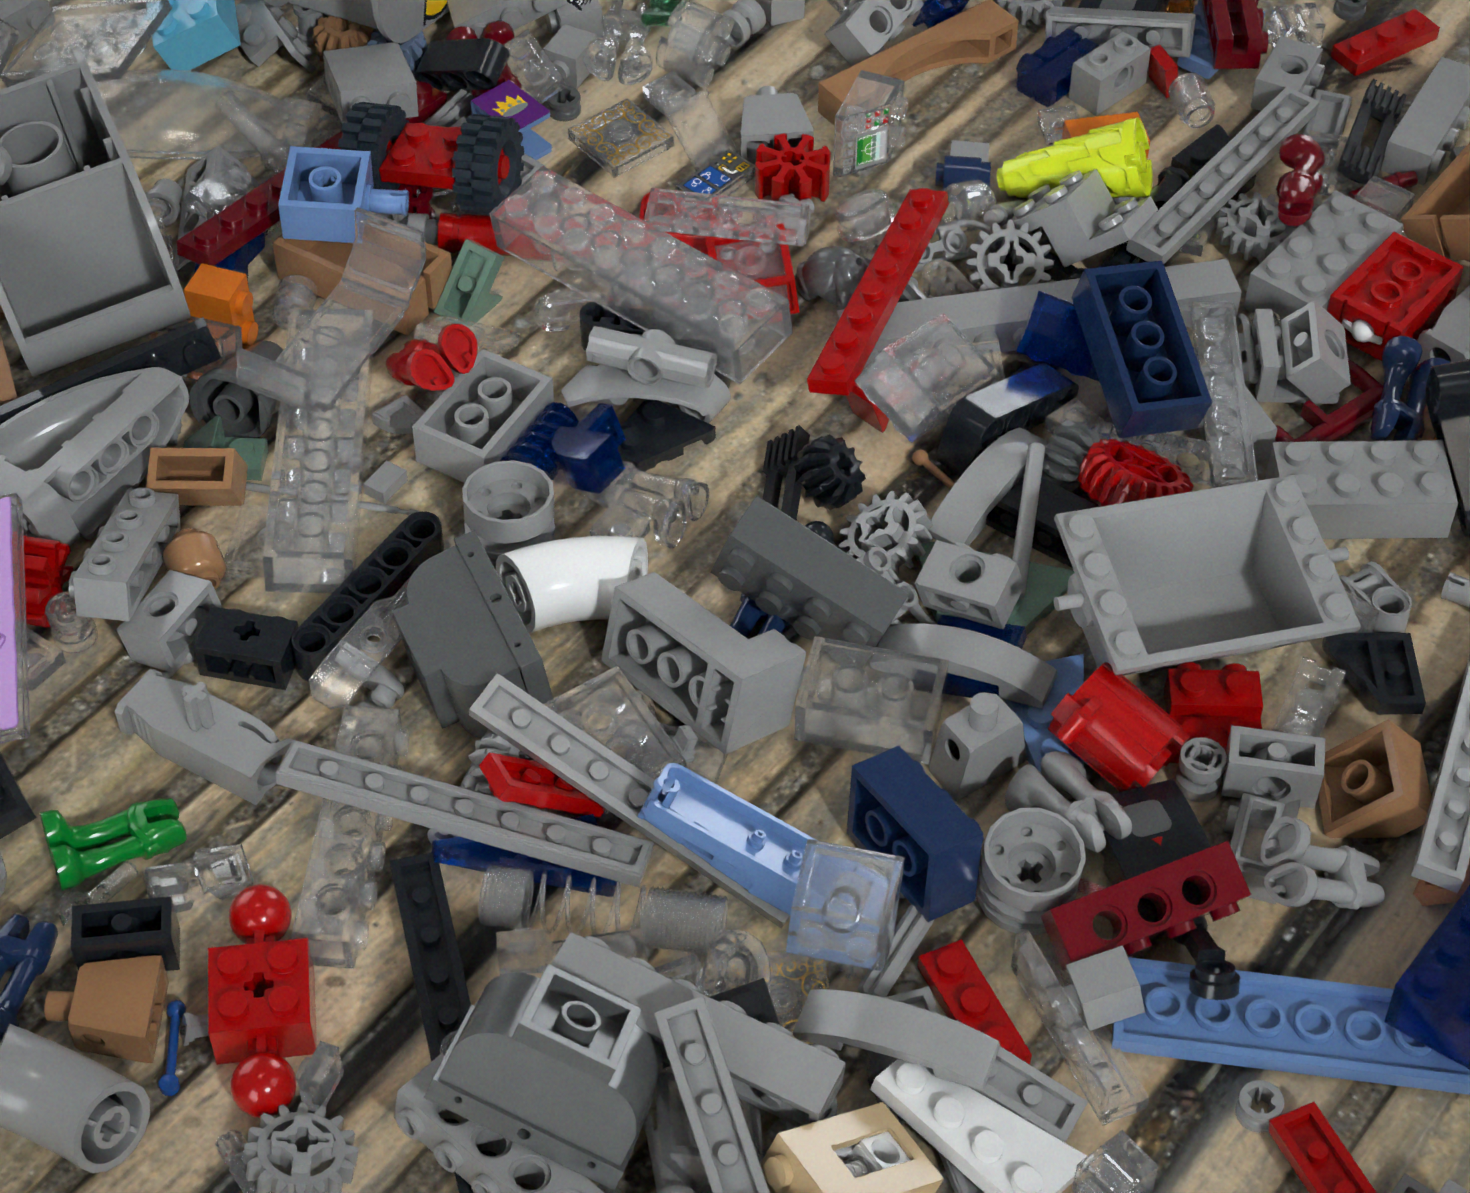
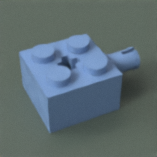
[278,146,409,244]

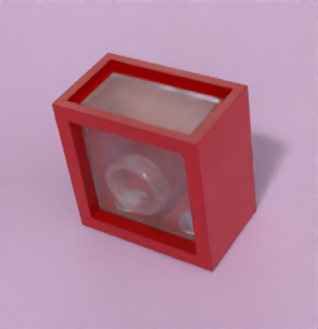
[705,223,800,324]

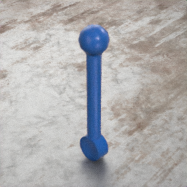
[158,1000,186,1096]

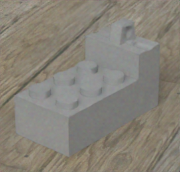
[601,572,809,755]

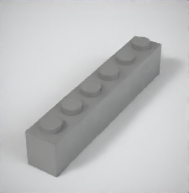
[551,932,846,1127]

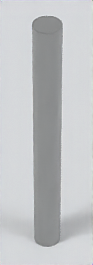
[1012,442,1045,599]

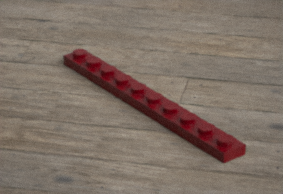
[177,80,447,266]

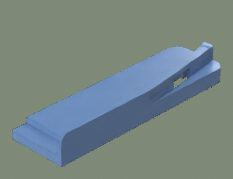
[638,763,899,954]

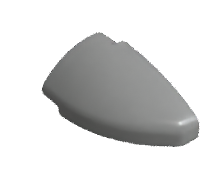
[0,367,189,547]

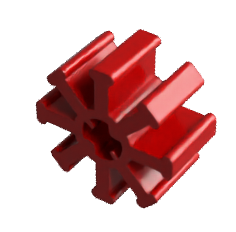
[755,133,831,211]
[12,535,73,628]

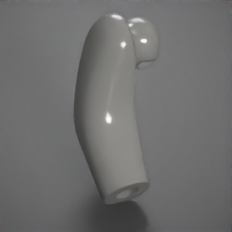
[334,644,404,709]

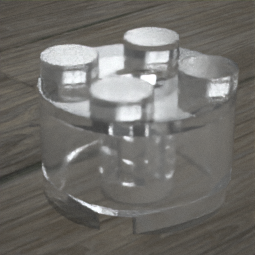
[656,0,734,88]

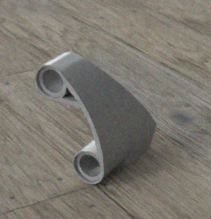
[561,334,731,423]

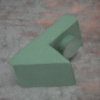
[434,239,505,329]
[183,415,269,481]

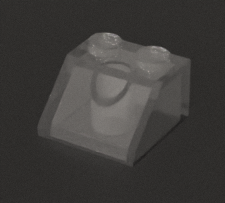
[786,839,905,971]

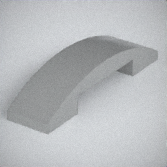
[928,427,1049,546]
[871,623,1057,708]
[793,989,1000,1091]

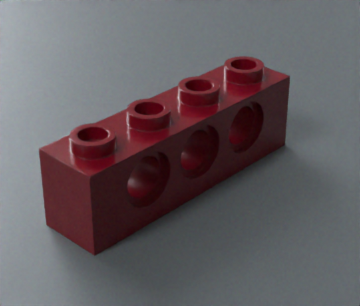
[1040,840,1251,971]

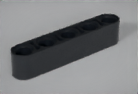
[292,511,444,682]

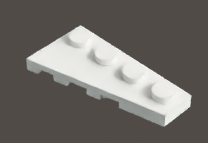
[870,1059,1092,1193]

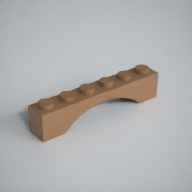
[818,0,1019,135]

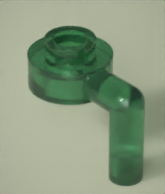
[641,0,683,27]

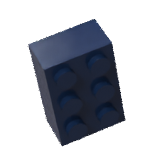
[847,745,984,922]

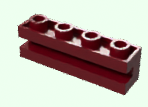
[1201,0,1268,69]

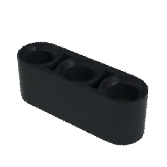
[414,38,510,91]

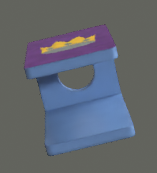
[471,80,552,160]

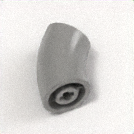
[0,1024,150,1173]

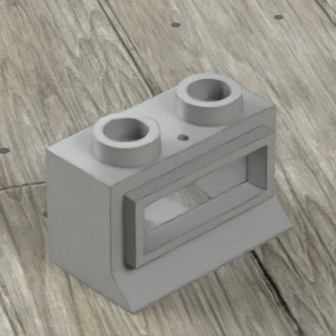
[1221,793,1301,904]

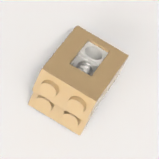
[760,1102,944,1193]

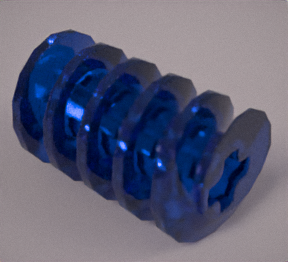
[500,402,585,480]

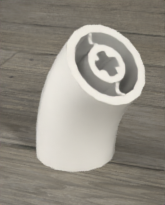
[496,536,648,633]

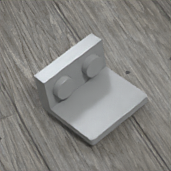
[1252,309,1340,404]

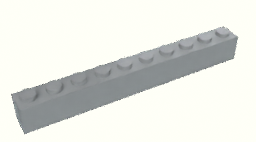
[836,259,1242,371]

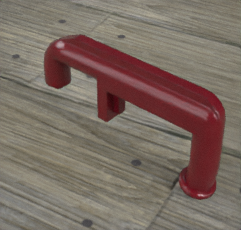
[1275,357,1383,442]

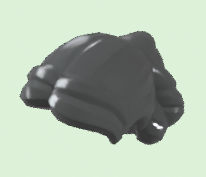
[795,246,871,310]

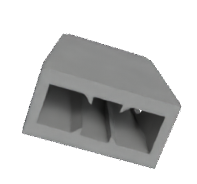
[741,86,814,165]
[929,693,1026,801]

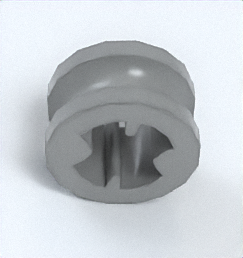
[1235,1080,1285,1133]

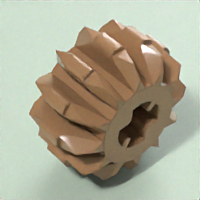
[312,15,373,61]

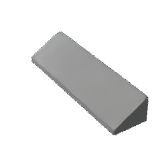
[1045,6,1196,57]

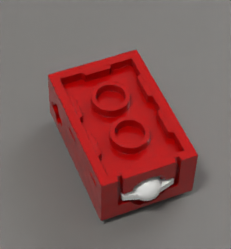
[1327,232,1464,361]

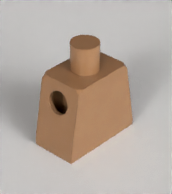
[44,955,169,1063]

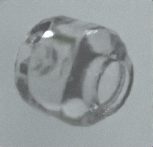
[941,180,997,233]

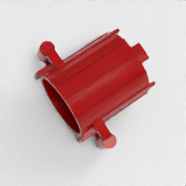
[1047,662,1190,792]

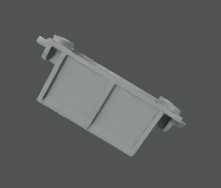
[1054,475,1361,676]

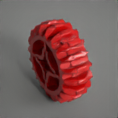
[1077,438,1194,506]

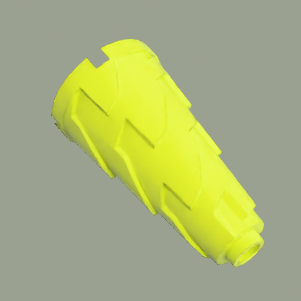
[997,118,1152,198]

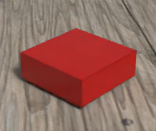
[1148,45,1179,98]

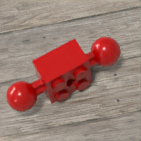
[208,884,317,1118]

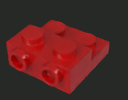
[1164,662,1263,763]

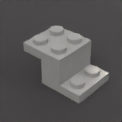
[1003,169,1158,267]

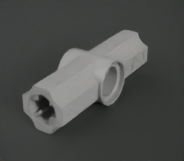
[586,326,717,388]

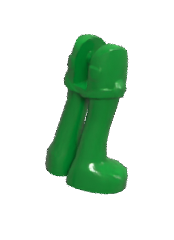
[40,798,187,891]

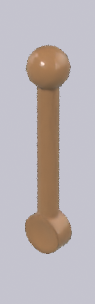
[912,450,955,490]

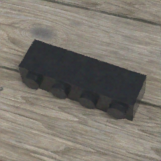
[986,475,1100,568]

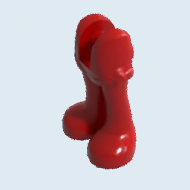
[386,324,478,391]

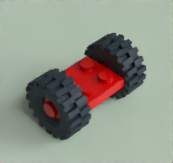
[338,102,524,217]

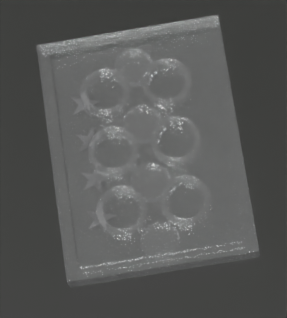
[0,0,172,87]

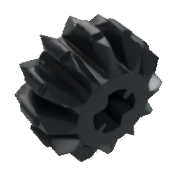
[794,434,866,510]

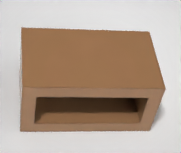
[146,448,248,506]

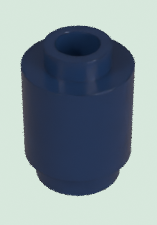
[935,155,991,196]

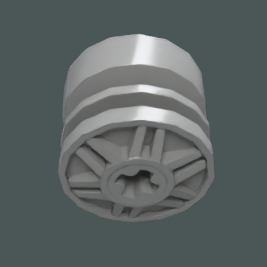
[462,460,555,570]
[976,808,1086,935]

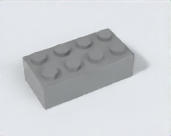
[1243,190,1403,328]
[1265,440,1458,539]

